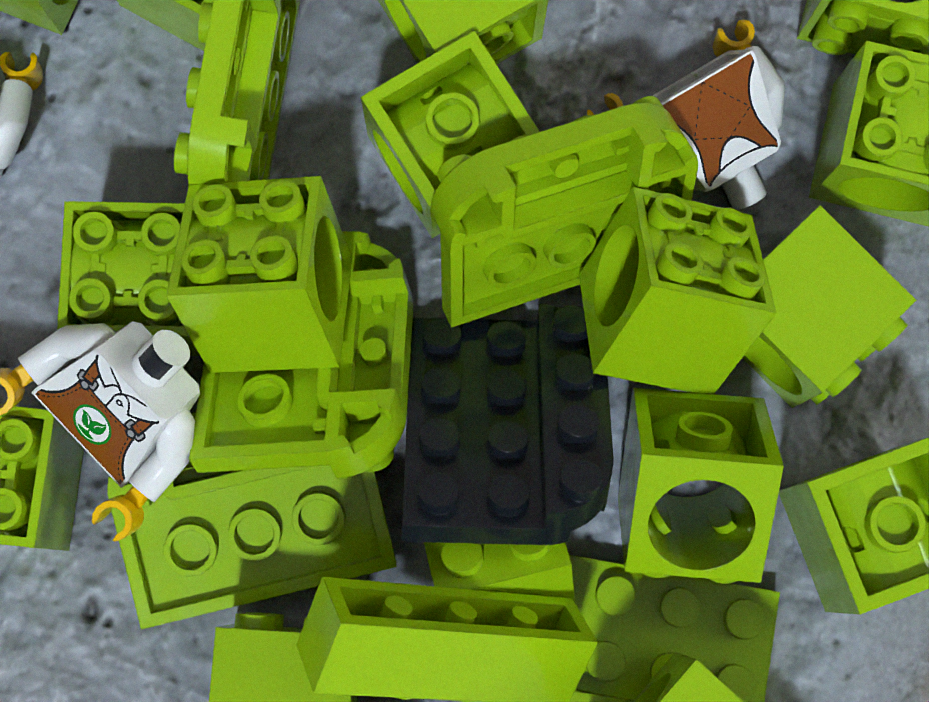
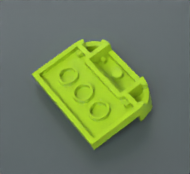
[174,0,300,185]
[430,96,698,328]
[189,231,413,479]
[107,412,397,630]
[569,555,780,702]

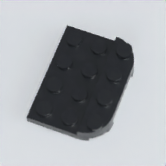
[402,304,614,545]

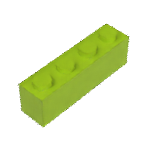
[296,577,598,702]

